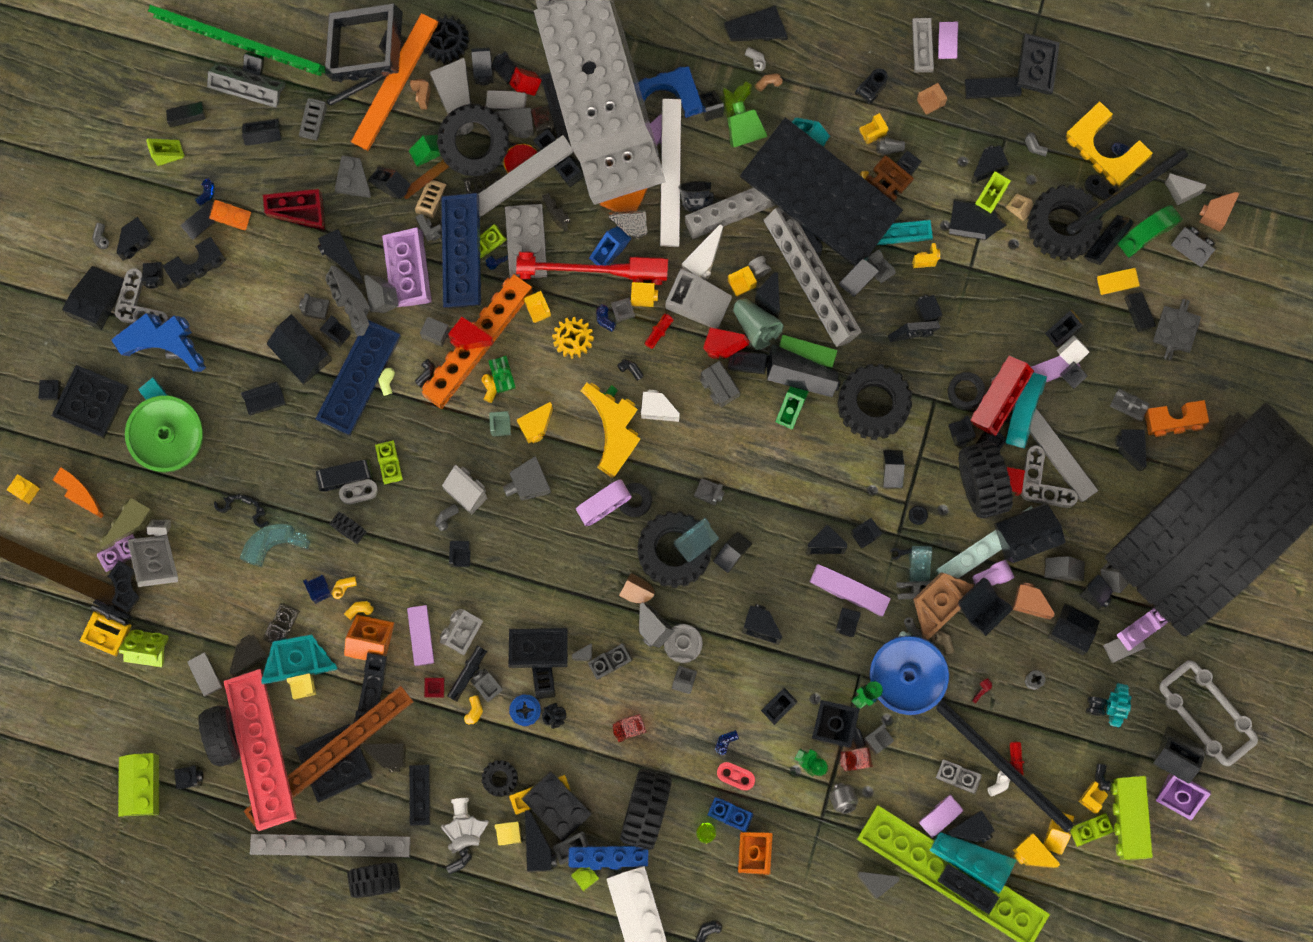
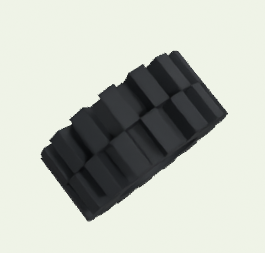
[330,512,367,544]
[481,760,518,797]

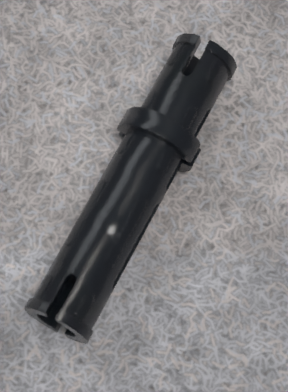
[447,645,488,702]

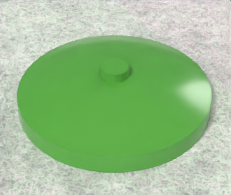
[125,396,204,472]

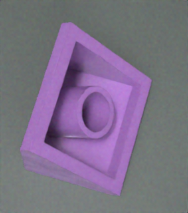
[1156,773,1211,820]

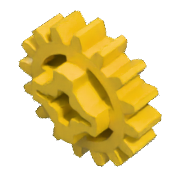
[552,317,594,359]

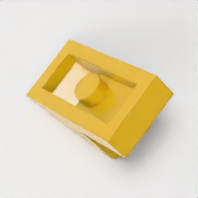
[1043,812,1074,855]

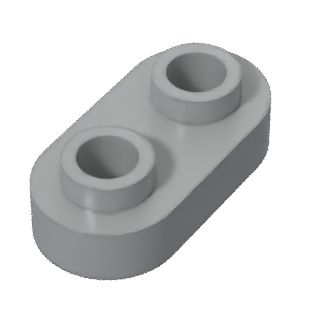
[339,479,378,504]

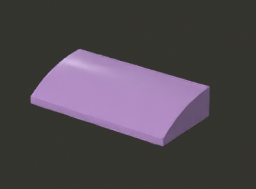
[382,228,432,307]

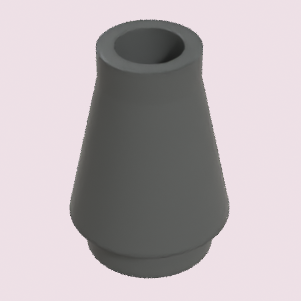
[876,137,905,155]

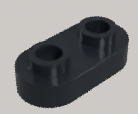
[1084,174,1120,201]

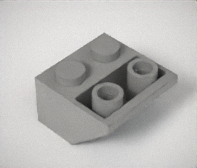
[442,465,487,515]

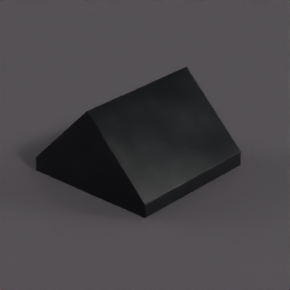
[755,272,780,319]
[806,524,847,554]

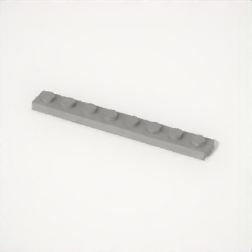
[250,834,411,857]

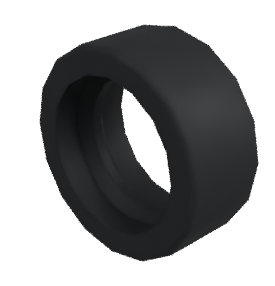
[947,372,985,410]

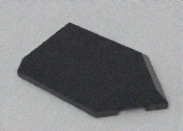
[948,199,1006,240]

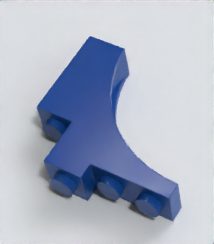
[111,313,206,372]

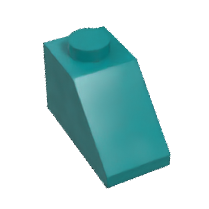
[792,117,830,147]

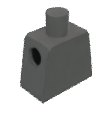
[502,456,551,500]

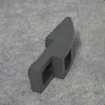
[326,265,370,336]

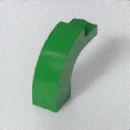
[1118,205,1183,258]

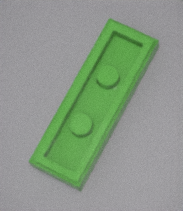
[779,335,837,369]

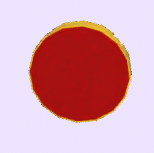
[504,144,538,174]

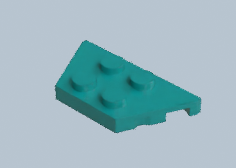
[261,634,337,684]

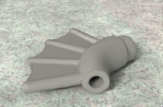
[441,816,489,853]

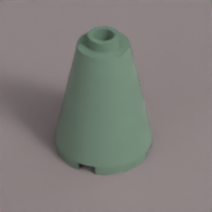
[733,299,784,350]

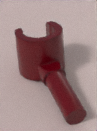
[972,678,992,704]

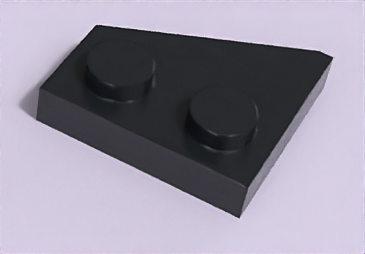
[888,321,940,342]

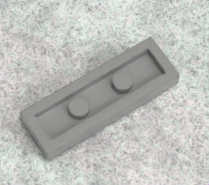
[912,18,934,73]

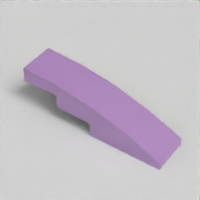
[809,564,890,616]

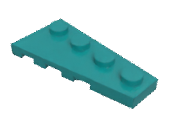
[929,832,1017,894]

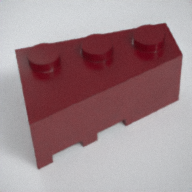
[263,189,326,230]

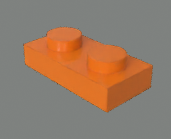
[209,200,251,231]

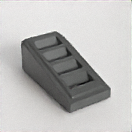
[299,98,328,141]

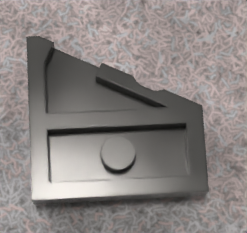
[335,156,371,198]

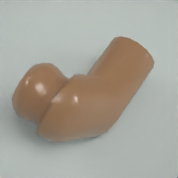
[755,73,783,92]

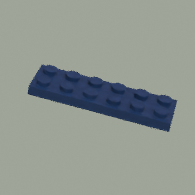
[441,193,481,308]
[315,320,401,436]

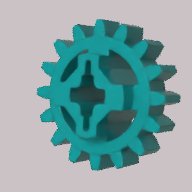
[1106,683,1131,727]

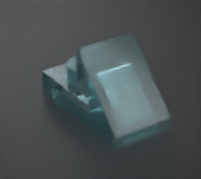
[909,546,932,582]

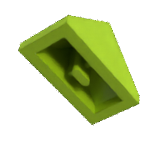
[146,138,185,166]
[975,172,1011,213]

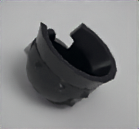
[678,181,714,212]

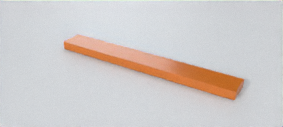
[351,13,438,151]

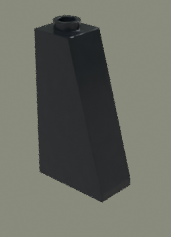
[767,344,841,397]

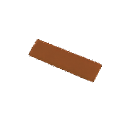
[404,160,449,199]

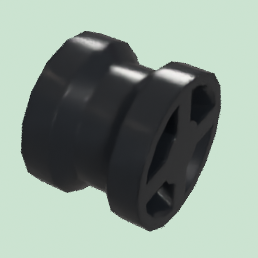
[1085,697,1107,716]

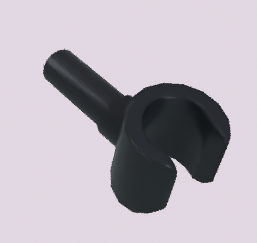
[890,547,917,561]

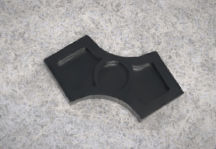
[108,560,140,613]

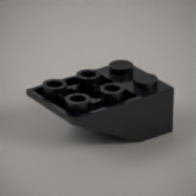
[1153,726,1205,784]

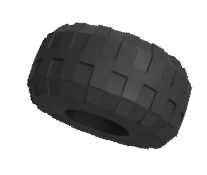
[198,705,240,767]

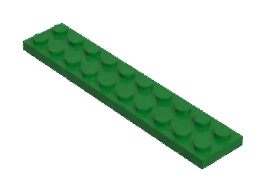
[148,5,325,76]

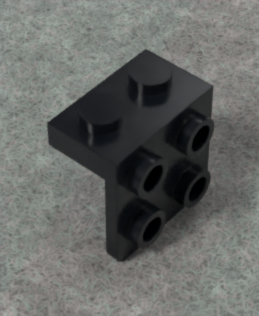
[958,578,1013,636]

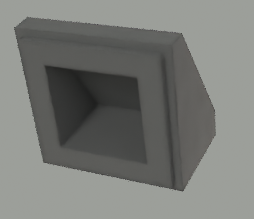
[572,644,592,661]
[672,666,697,694]

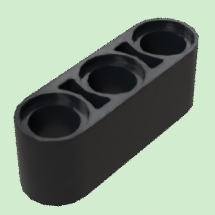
[315,460,373,492]

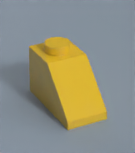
[517,402,553,444]
[1013,834,1060,868]

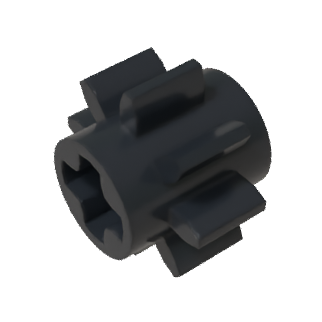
[542,703,567,729]

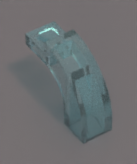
[240,524,310,567]

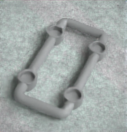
[1159,660,1258,766]

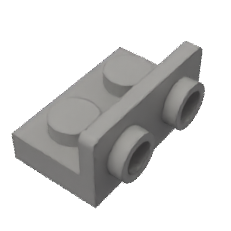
[440,609,483,655]

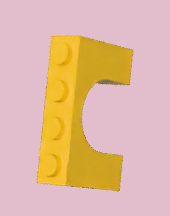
[1066,101,1153,187]

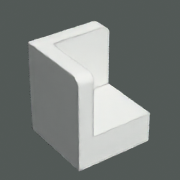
[1057,335,1089,365]

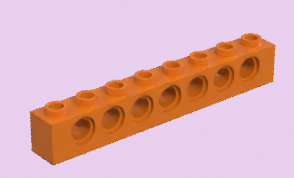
[422,274,533,409]

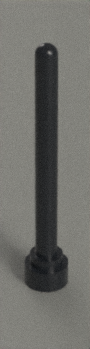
[327,75,387,106]

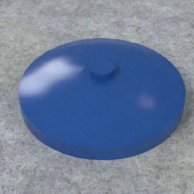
[870,636,949,715]

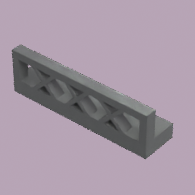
[207,62,286,107]

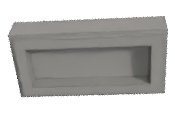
[187,653,223,697]

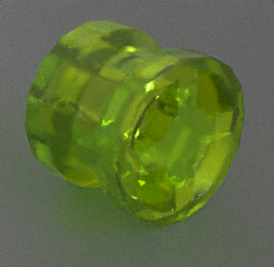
[696,823,716,844]

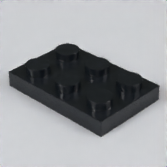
[1016,33,1060,95]
[508,628,568,668]
[522,770,592,841]

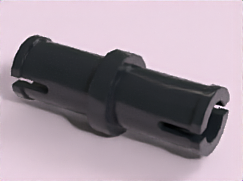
[91,599,132,626]

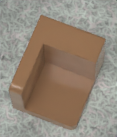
[917,83,947,115]

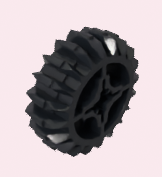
[424,14,470,64]

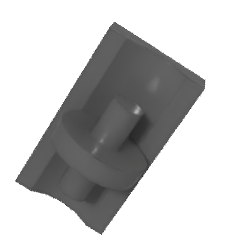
[1110,389,1150,422]

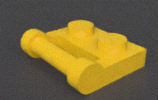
[80,611,132,657]

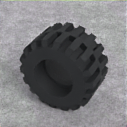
[347,862,401,898]

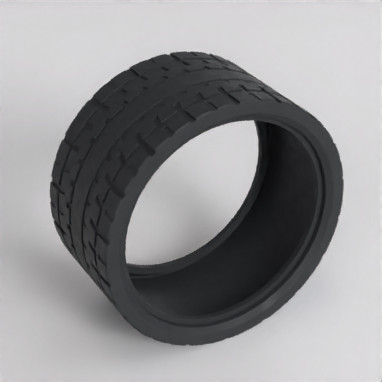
[1105,402,1313,637]

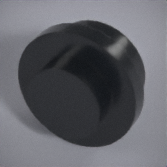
[908,506,928,525]

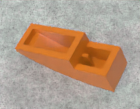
[53,468,104,518]

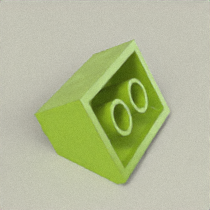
[118,753,159,817]

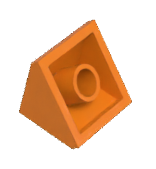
[738,832,772,875]

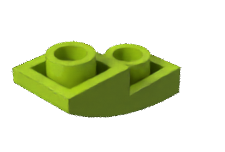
[480,224,507,259]
[375,440,403,485]
[1070,813,1114,847]

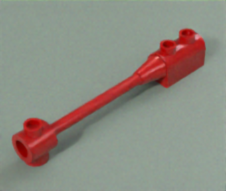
[516,252,668,285]

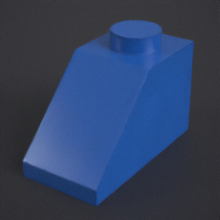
[589,226,631,265]

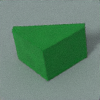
[409,135,441,167]

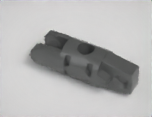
[896,581,931,600]

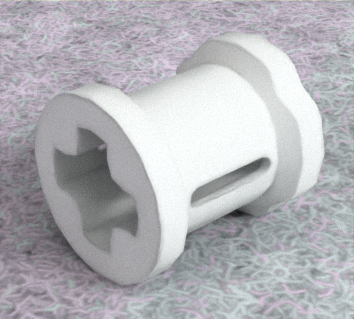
[451,798,470,820]

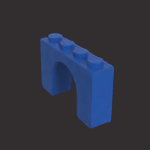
[638,66,703,118]

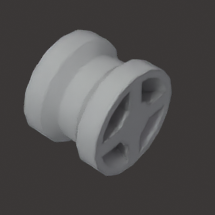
[748,256,771,279]

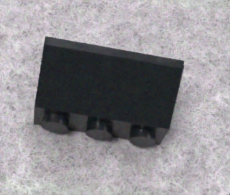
[266,314,332,385]
[994,503,1066,563]

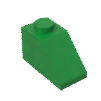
[775,386,809,430]

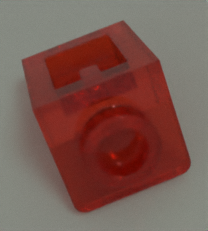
[613,714,647,743]

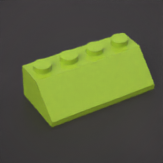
[1111,776,1153,860]

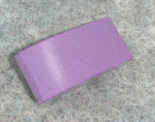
[938,22,958,59]
[97,534,135,572]
[919,794,963,838]

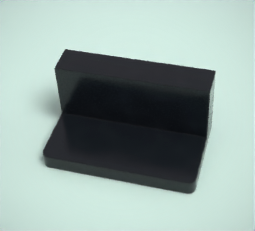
[241,382,286,416]

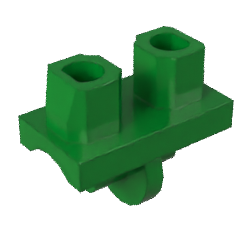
[488,355,516,393]
[851,681,883,709]
[794,749,828,777]

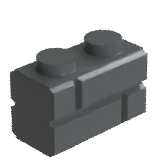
[700,361,740,407]

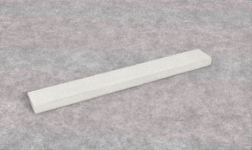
[660,99,681,247]

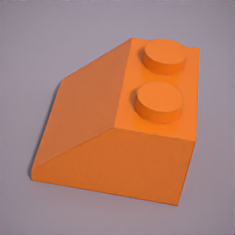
[344,615,394,660]

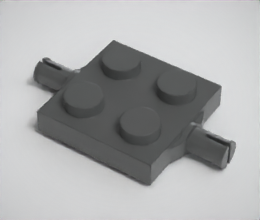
[1153,299,1201,361]

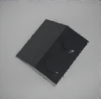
[1047,603,1100,656]
[742,604,782,645]
[812,700,860,748]

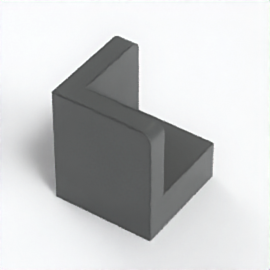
[420,317,450,347]
[1101,562,1129,593]
[864,724,894,755]

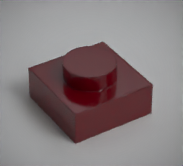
[424,678,445,698]

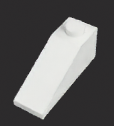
[682,225,723,280]

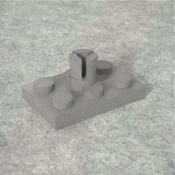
[128,535,178,587]

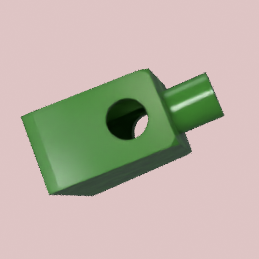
[727,101,768,147]

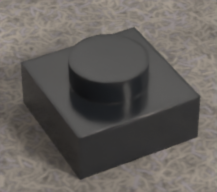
[243,52,264,76]
[1060,362,1088,389]
[38,380,61,400]

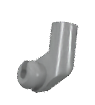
[745,47,766,71]

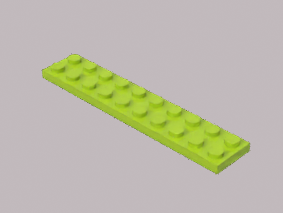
[856,805,1050,942]

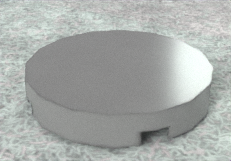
[664,624,703,663]

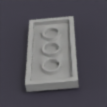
[505,204,547,278]

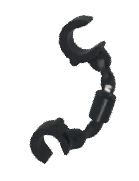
[214,495,270,528]

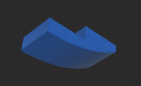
[708,797,754,832]

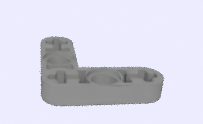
[115,268,169,325]
[1021,446,1078,508]

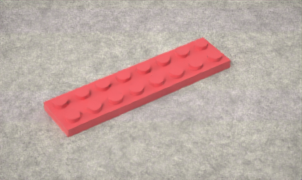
[224,669,297,831]

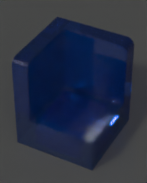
[303,575,332,604]

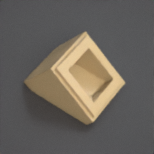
[1006,194,1034,221]

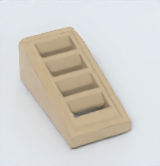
[415,180,447,219]

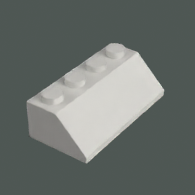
[607,867,667,942]

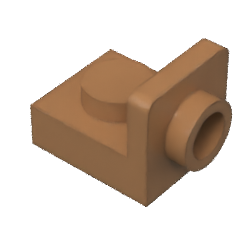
[410,79,431,110]

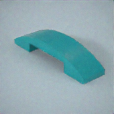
[1006,373,1047,449]

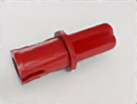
[645,313,674,349]
[1009,742,1025,782]

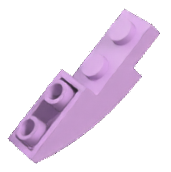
[1117,608,1168,651]

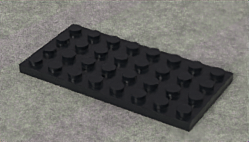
[740,117,903,266]

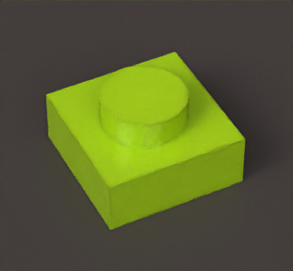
[571,867,599,891]

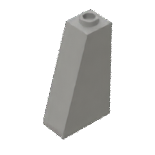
[430,58,474,136]

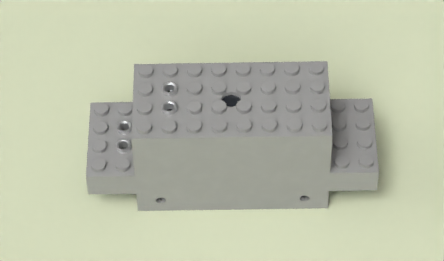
[534,0,666,205]

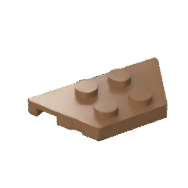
[914,572,975,640]

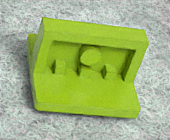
[119,630,168,667]

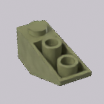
[99,498,155,550]

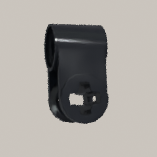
[855,68,888,105]

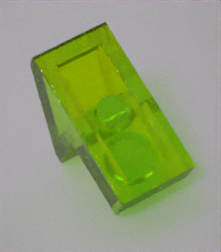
[722,81,752,117]

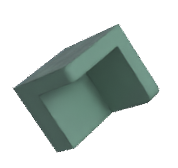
[489,411,511,437]

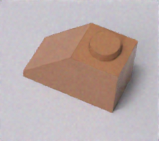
[1199,192,1239,231]
[1013,583,1054,620]

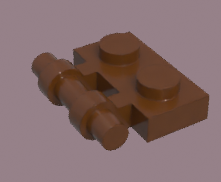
[865,155,914,202]

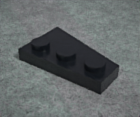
[724,6,788,41]

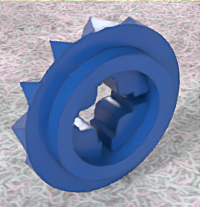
[509,695,541,726]

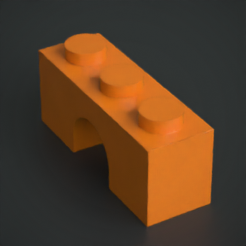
[1144,400,1209,437]

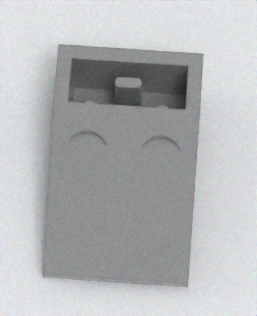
[666,269,732,329]

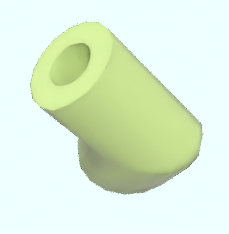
[379,368,395,396]

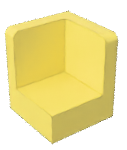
[287,673,316,700]
[495,822,522,845]

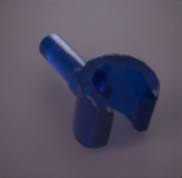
[485,255,508,270]

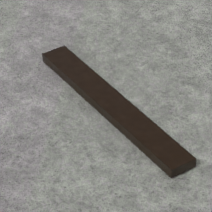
[0,536,126,613]

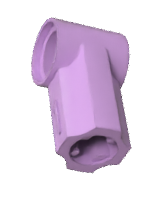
[972,560,1014,586]

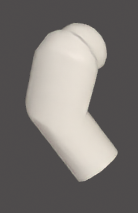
[987,771,1010,797]

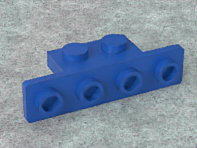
[568,846,648,870]

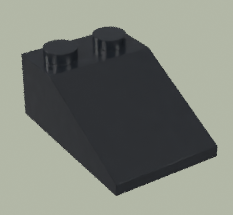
[62,266,124,330]
[525,810,557,873]

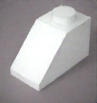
[641,390,680,422]

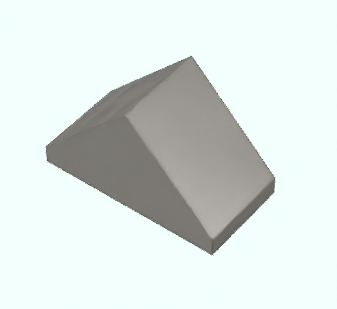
[1165,174,1206,205]

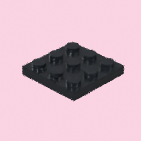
[51,365,129,439]
[295,724,373,803]

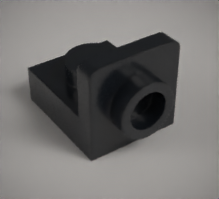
[492,51,518,85]
[141,262,164,289]
[174,765,204,789]

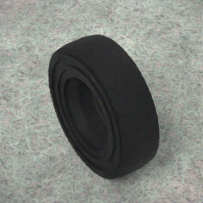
[619,483,652,517]

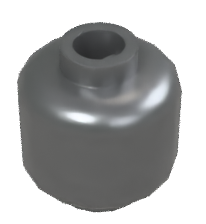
[829,783,858,814]

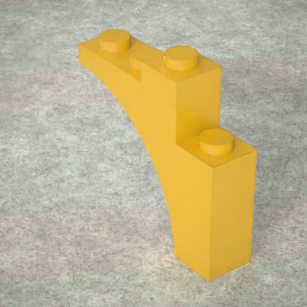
[580,382,640,478]

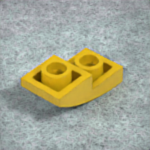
[1097,268,1140,295]

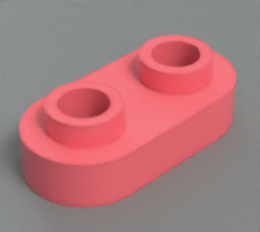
[717,762,755,791]

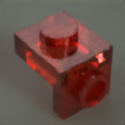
[840,747,873,771]

